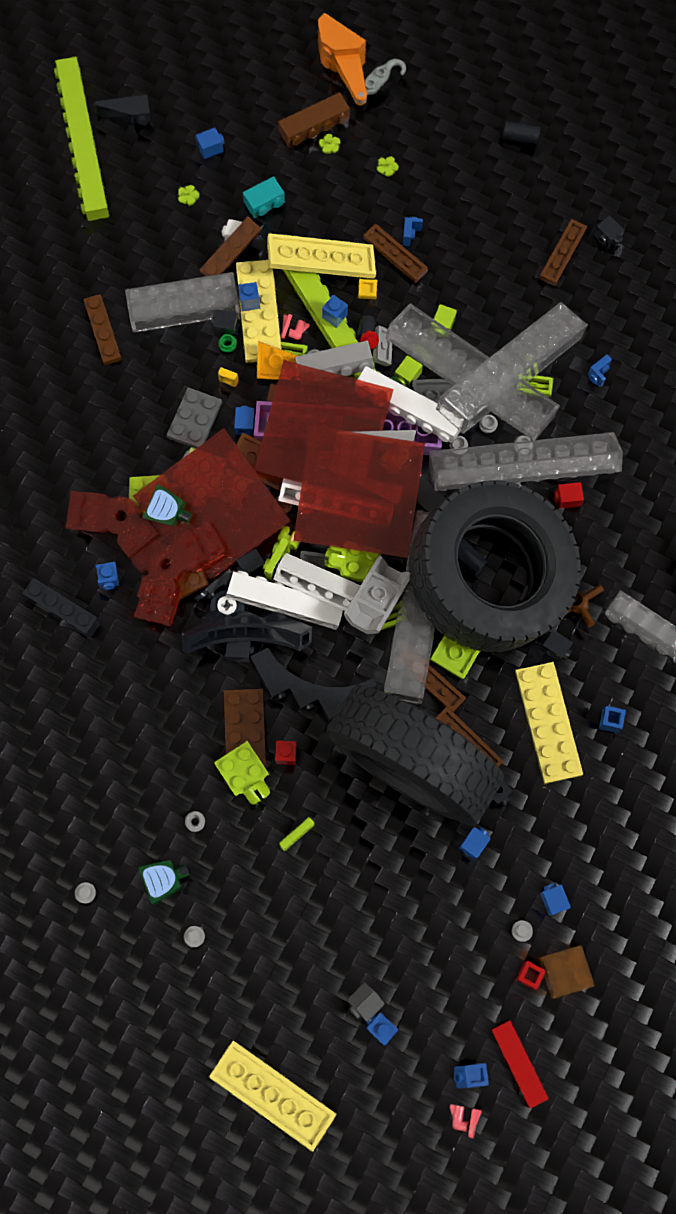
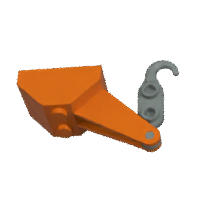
[318,13,406,105]

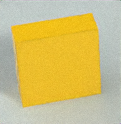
[358,279,377,299]
[218,367,239,387]

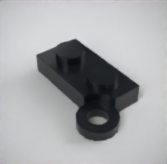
[194,569,233,601]

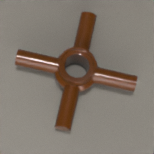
[567,584,604,627]

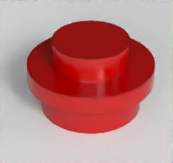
[361,331,379,349]

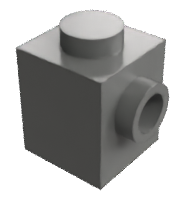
[347,983,385,1021]

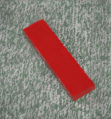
[491,1021,548,1108]

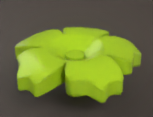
[319,134,340,153]
[377,156,399,176]
[178,185,199,205]

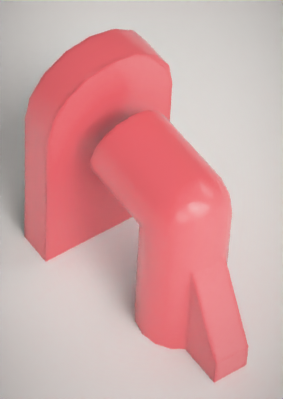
[280,314,310,340]
[450,1104,482,1138]

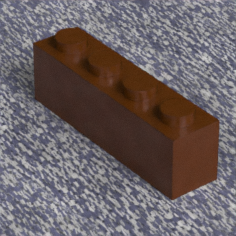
[278,93,350,147]

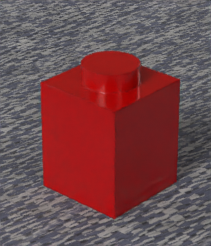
[554,482,584,509]
[275,741,297,765]
[515,961,546,990]

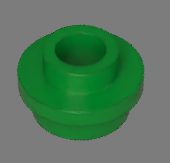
[218,334,237,353]

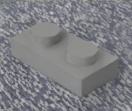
[373,326,393,367]

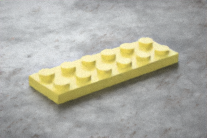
[267,233,376,279]
[236,260,281,363]
[515,662,583,784]
[209,1041,336,1151]

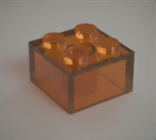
[539,945,594,998]

